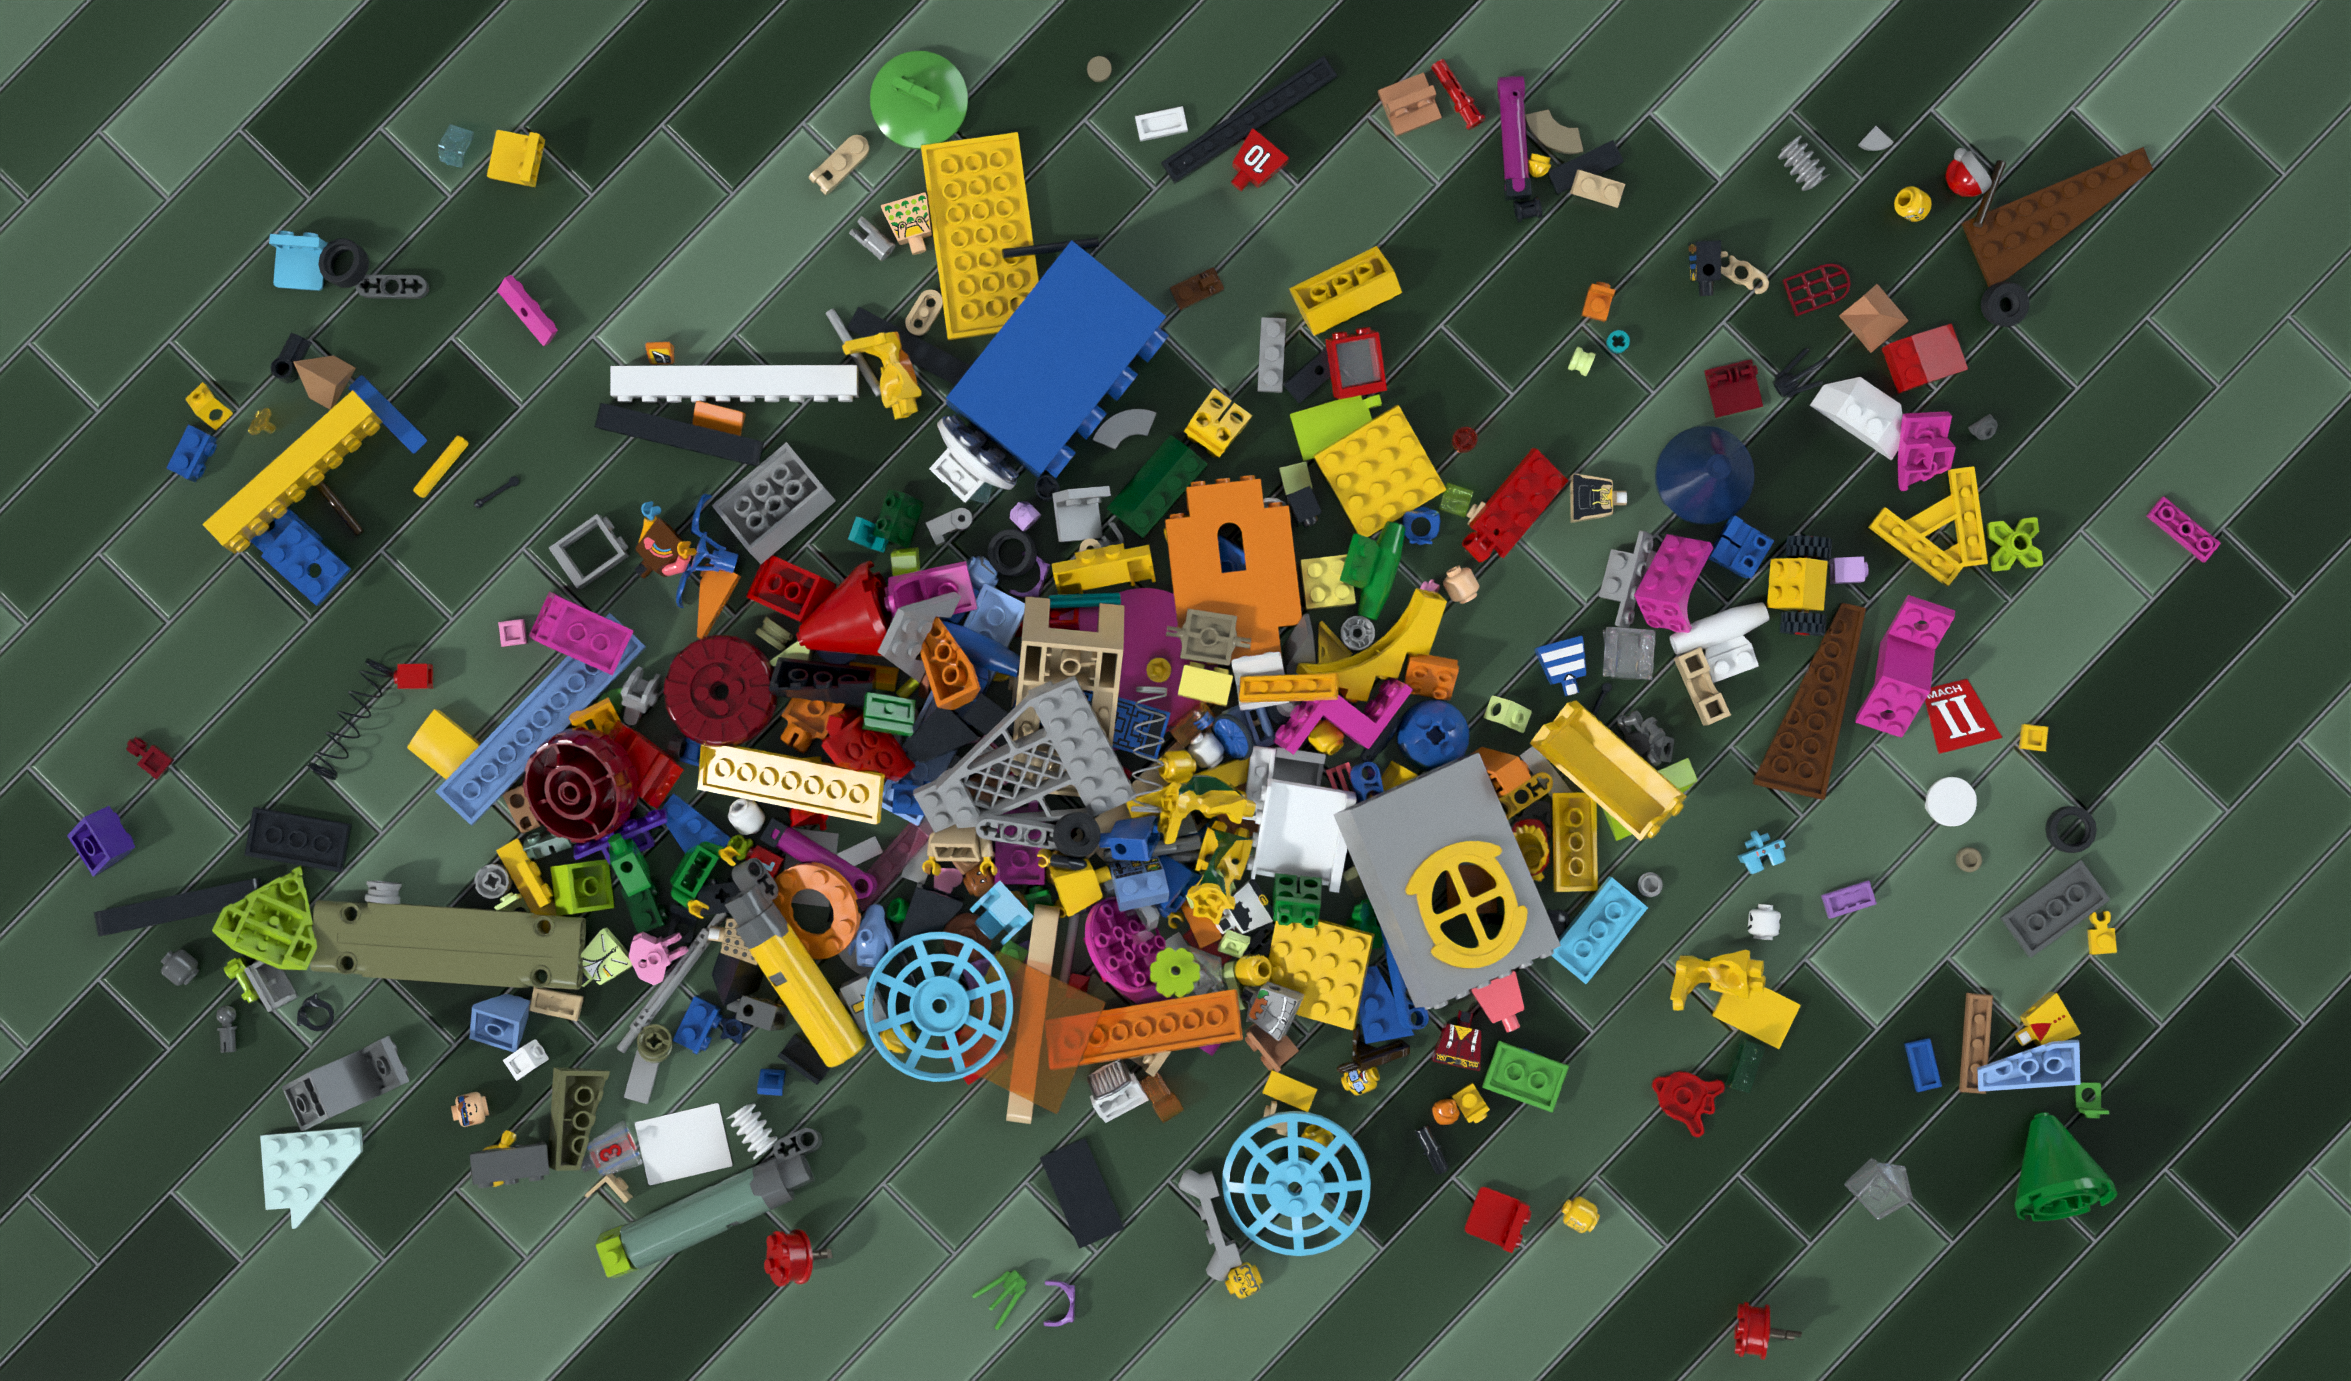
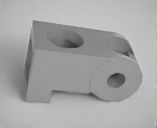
[926,508,973,547]

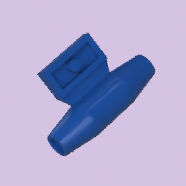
[941,620,1020,702]

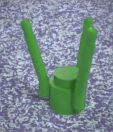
[972,1269,1028,1330]

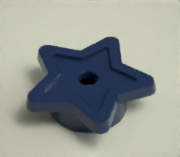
[720,1013,751,1044]

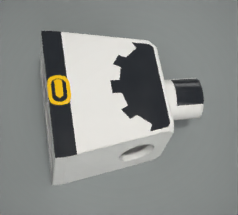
[1215,879,1274,934]

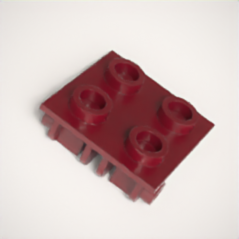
[1704,359,1763,418]

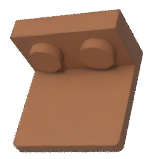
[1245,1023,1299,1073]

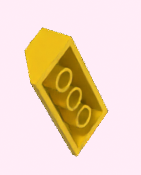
[1289,246,1402,336]

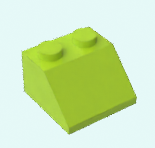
[550,859,614,916]

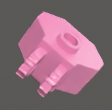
[628,932,689,985]

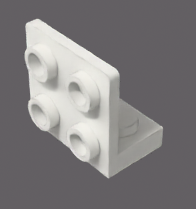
[1231,652,1289,711]

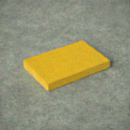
[1711,987,1801,1049]

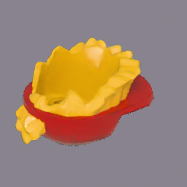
[1512,819,1550,882]

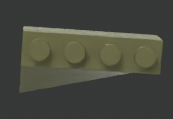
[548,1067,610,1171]

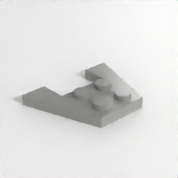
[878,592,961,683]

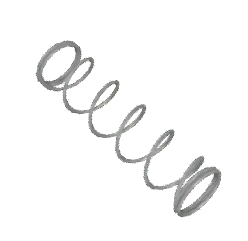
[1131,686,1167,813]

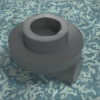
[1968,414,1998,440]

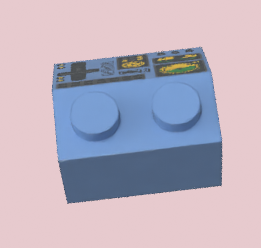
[1109,856,1169,912]

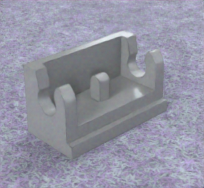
[244,961,299,1012]

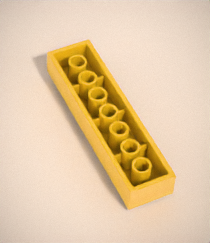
[202,390,382,554]

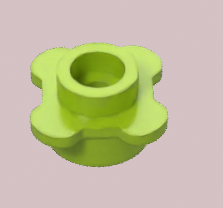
[727,834,753,861]

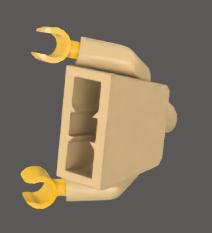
[922,824,998,876]

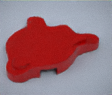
[1652,1071,1725,1137]

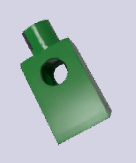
[608,833,651,897]

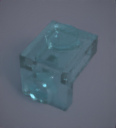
[438,124,473,168]

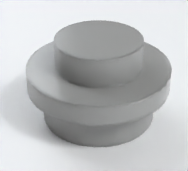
[1637,872,1663,897]

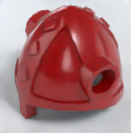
[789,808,829,831]

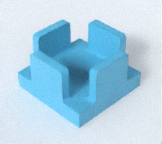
[969,880,1034,945]

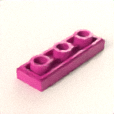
[497,275,558,347]
[2146,496,2221,562]

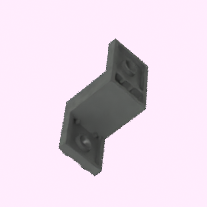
[282,1036,409,1132]

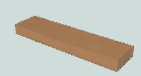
[1959,993,1993,1094]

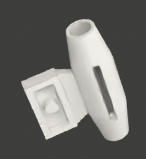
[1670,602,1769,683]

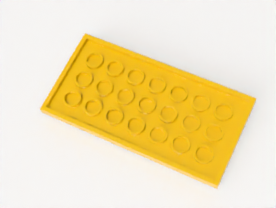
[921,132,1039,340]

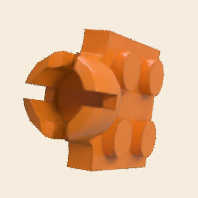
[781,698,847,753]

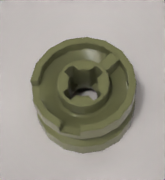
[755,616,794,652]
[637,1024,672,1063]

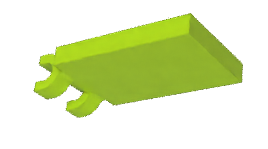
[1290,394,1382,462]

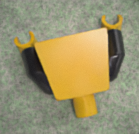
[1037,848,1112,918]

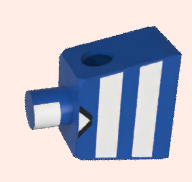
[1534,636,1586,696]

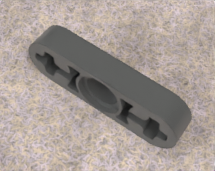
[355,275,429,299]

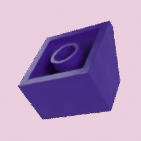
[67,806,135,877]

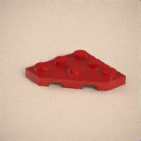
[821,713,916,782]

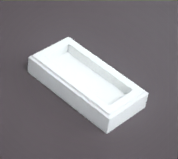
[1135,106,1188,142]

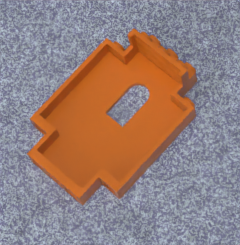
[1165,475,1302,666]

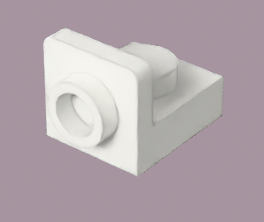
[503,1039,549,1081]

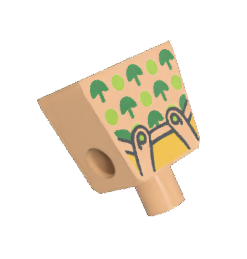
[881,192,932,255]

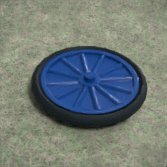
[1212,714,1253,761]

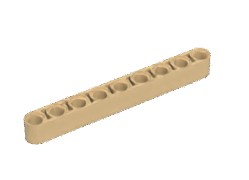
[1006,904,1060,1124]

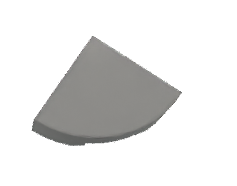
[1858,126,1894,151]

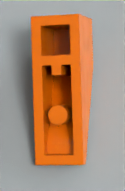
[697,563,741,639]

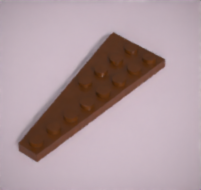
[1962,147,2153,287]
[1752,603,1866,800]

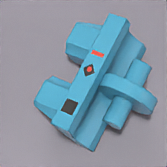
[1738,830,1786,874]

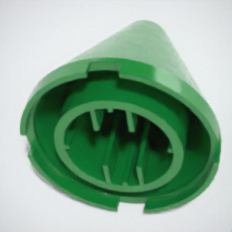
[2014,1112,2117,1221]

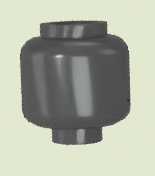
[161,949,200,986]

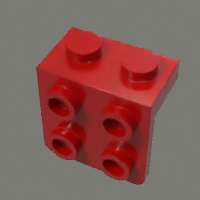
[1464,1186,1532,1253]

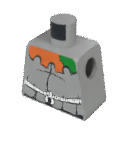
[1241,982,1305,1041]

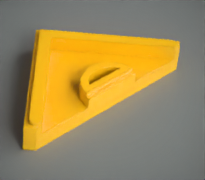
[1317,621,1353,664]

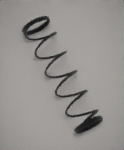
[307,658,394,780]

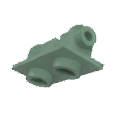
[523,831,576,860]

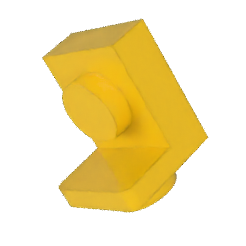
[1451,1083,1490,1123]

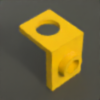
[186,382,233,430]

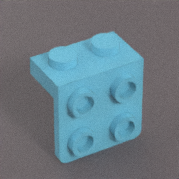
[269,231,327,291]

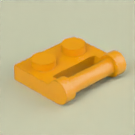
[569,697,621,734]

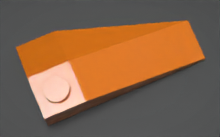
[920,616,981,710]

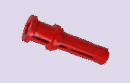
[1431,59,1486,130]

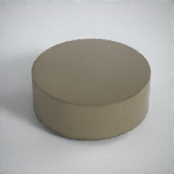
[1087,56,1112,82]
[1956,847,1982,872]

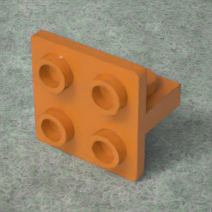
[1404,654,1459,701]

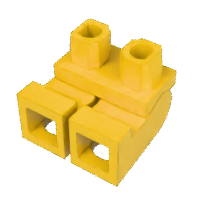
[1184,388,1252,458]

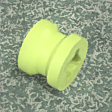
[1568,346,1596,377]

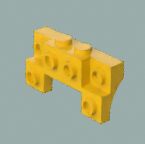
[1052,543,1156,595]

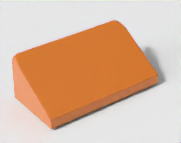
[692,401,746,436]

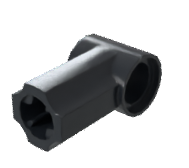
[270,332,312,384]

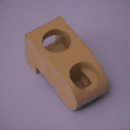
[502,785,542,834]

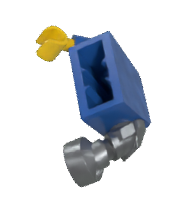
[1155,844,1212,929]

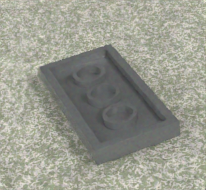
[1999,860,2110,958]

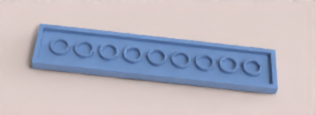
[435,613,646,826]

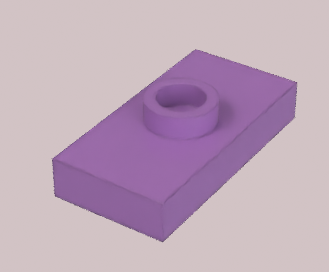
[1821,880,1877,919]

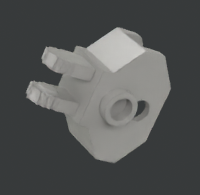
[621,666,662,725]

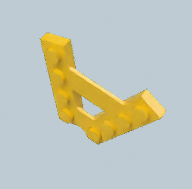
[1868,466,1988,587]

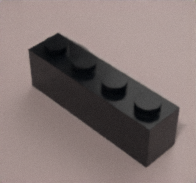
[769,657,876,706]

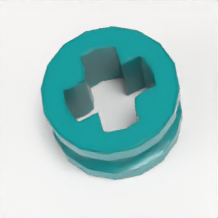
[1606,330,1630,354]

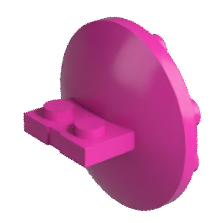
[1083,896,1166,993]

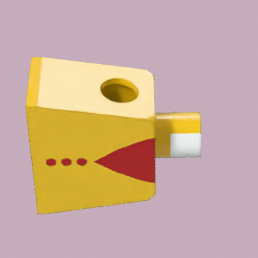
[2015,991,2081,1046]

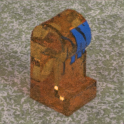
[1167,701,1216,748]

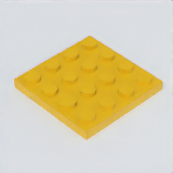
[1313,405,1446,537]
[1268,919,1375,1030]

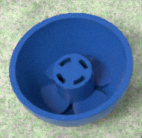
[1397,700,1470,772]

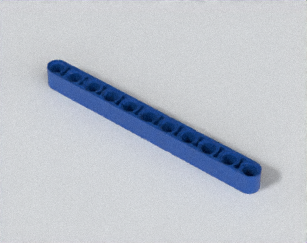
[1350,762,1429,1030]

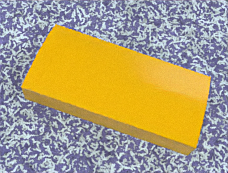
[407,709,481,780]

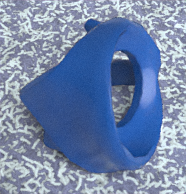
[1402,506,1440,545]

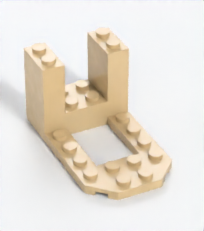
[1010,597,1124,797]

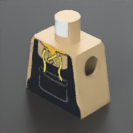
[1570,474,1627,523]

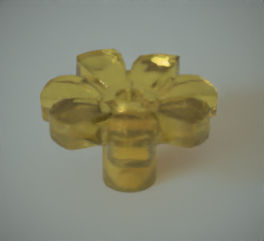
[248,408,276,436]

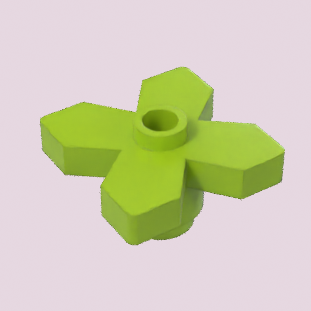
[1986,517,2043,572]

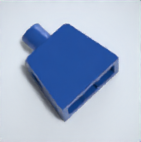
[1099,816,1160,861]

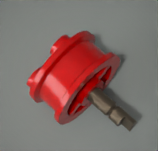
[764,1229,833,1287]
[1734,1302,1802,1360]

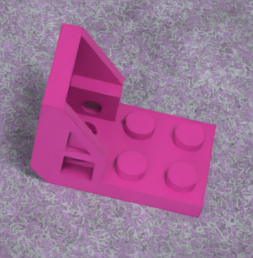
[529,591,633,676]

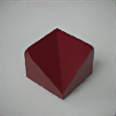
[1066,972,1090,999]

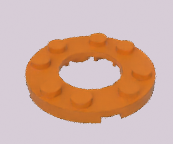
[772,862,861,959]

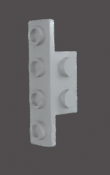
[1599,530,1653,630]

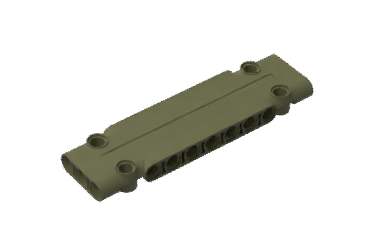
[310,900,586,990]

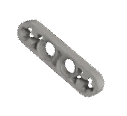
[975,814,1058,850]

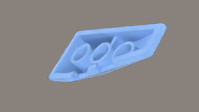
[1977,1040,2080,1091]

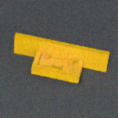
[496,838,562,933]

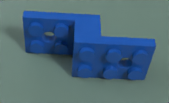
[250,507,352,606]

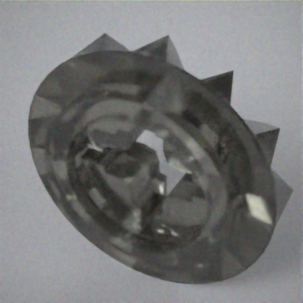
[1521,801,1553,839]

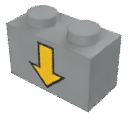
[839,971,889,1032]

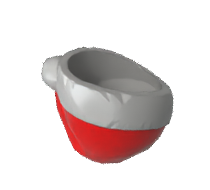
[1946,148,1992,197]

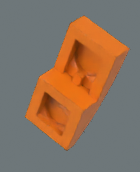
[1181,899,1223,948]

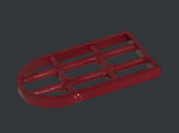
[1782,264,1851,317]

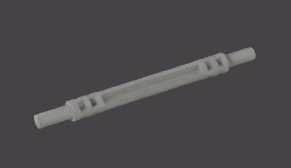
[617,913,728,1053]

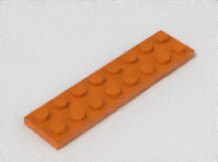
[1045,989,1243,1070]

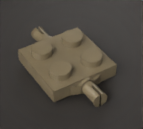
[1166,609,1251,666]

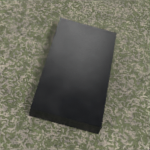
[244,807,352,872]
[1040,1137,1125,1249]

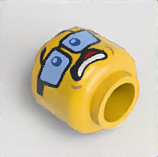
[1341,1066,1380,1096]

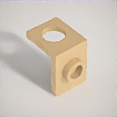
[585,1173,633,1203]

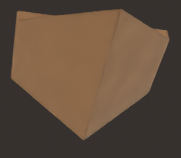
[294,356,356,410]

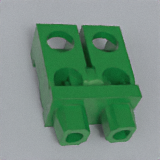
[1272,873,1322,928]

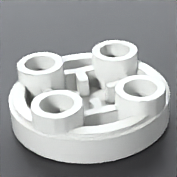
[1925,777,1977,826]

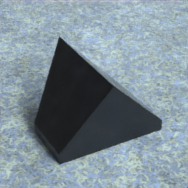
[711,951,764,1007]

